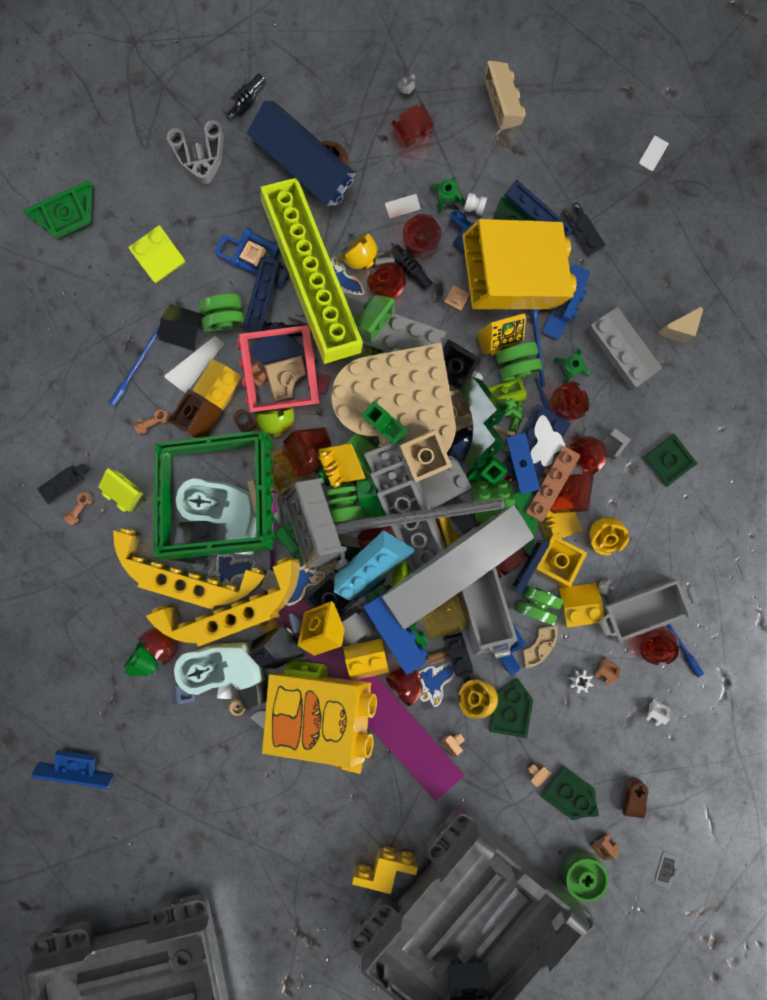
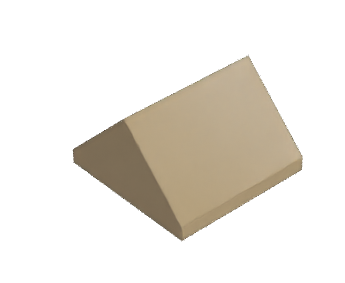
[657,307,703,343]

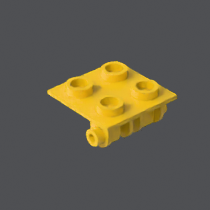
[319,443,366,488]
[538,495,582,541]

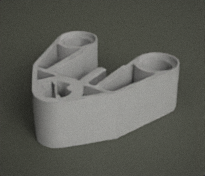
[167,120,224,184]

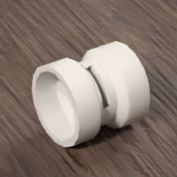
[464,192,487,216]

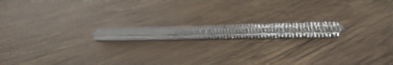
[335,497,505,534]

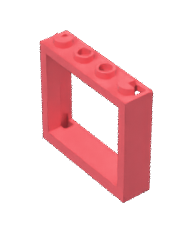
[237,325,321,412]

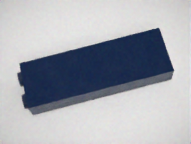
[246,101,356,206]

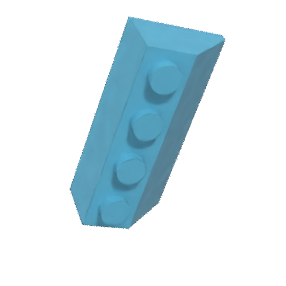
[334,531,415,601]

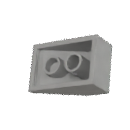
[420,456,472,509]

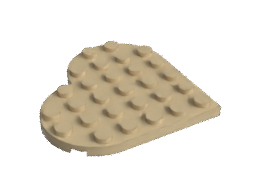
[331,343,456,453]

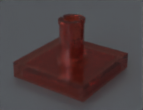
[550,473,594,513]

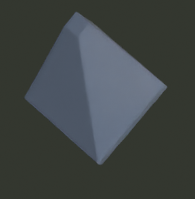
[289,612,302,633]
[173,685,196,705]

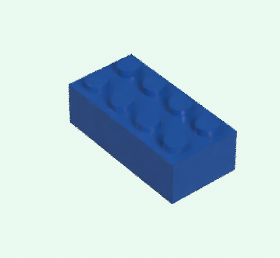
[364,592,428,675]

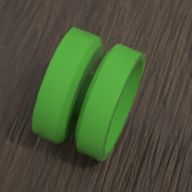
[198,294,245,332]
[495,342,543,381]
[515,586,564,626]
[562,851,609,902]

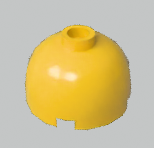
[339,232,378,270]
[589,516,629,555]
[459,679,498,719]

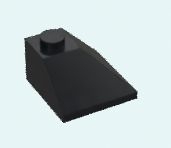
[249,624,306,669]

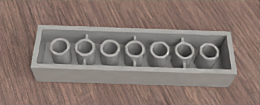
[288,293,446,354]

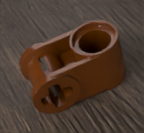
[233,409,261,433]
[622,778,649,819]

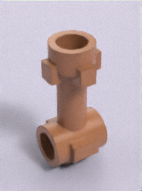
[133,408,170,434]
[63,492,93,525]

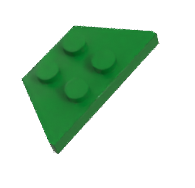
[23,180,92,239]

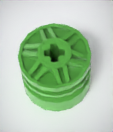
[323,484,366,524]

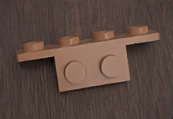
[526,446,580,522]

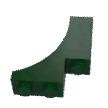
[459,376,506,469]

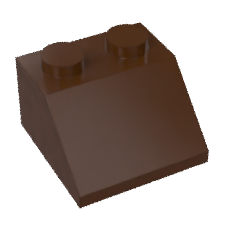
[168,389,223,438]

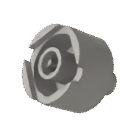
[340,604,376,646]

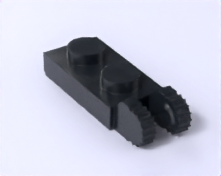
[563,202,606,257]

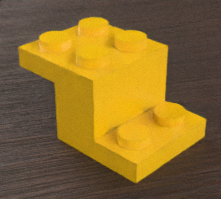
[352,846,418,894]

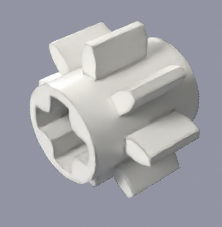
[569,669,593,694]

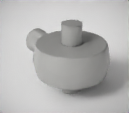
[397,74,415,94]
[598,578,615,602]

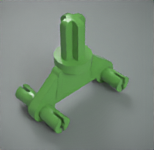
[498,398,525,431]

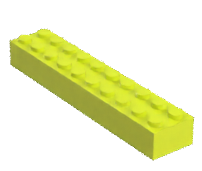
[261,178,363,364]

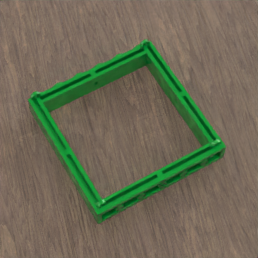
[153,430,275,560]

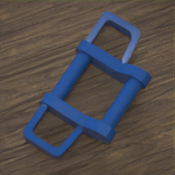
[214,227,289,288]

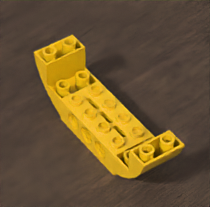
[113,528,266,610]
[146,557,300,647]

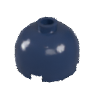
[447,426,473,462]

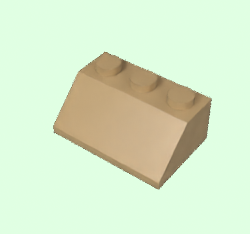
[484,61,526,131]

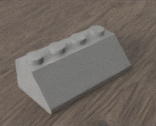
[586,307,662,390]

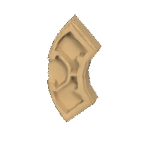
[521,624,558,669]

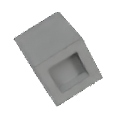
[599,428,631,459]

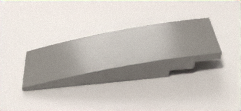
[364,440,446,573]
[381,505,535,629]

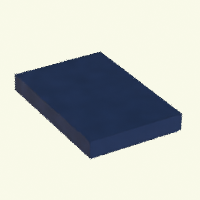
[250,322,318,388]
[511,540,550,594]

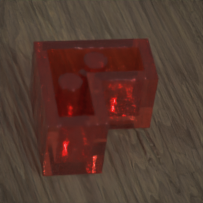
[283,427,331,476]

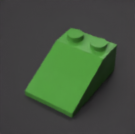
[354,295,395,344]

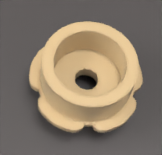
[228,697,247,716]

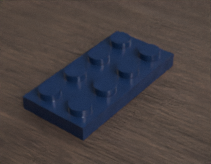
[503,404,571,481]

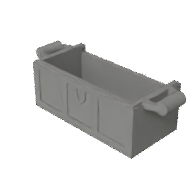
[283,472,347,570]
[456,567,518,659]
[598,578,699,643]

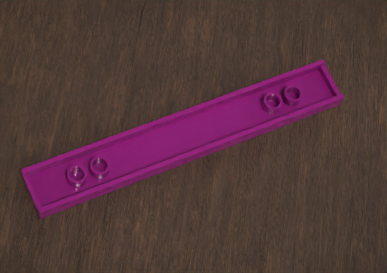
[262,590,464,802]

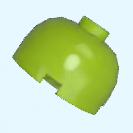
[255,407,294,437]

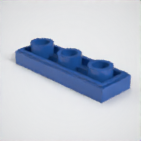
[506,433,540,494]

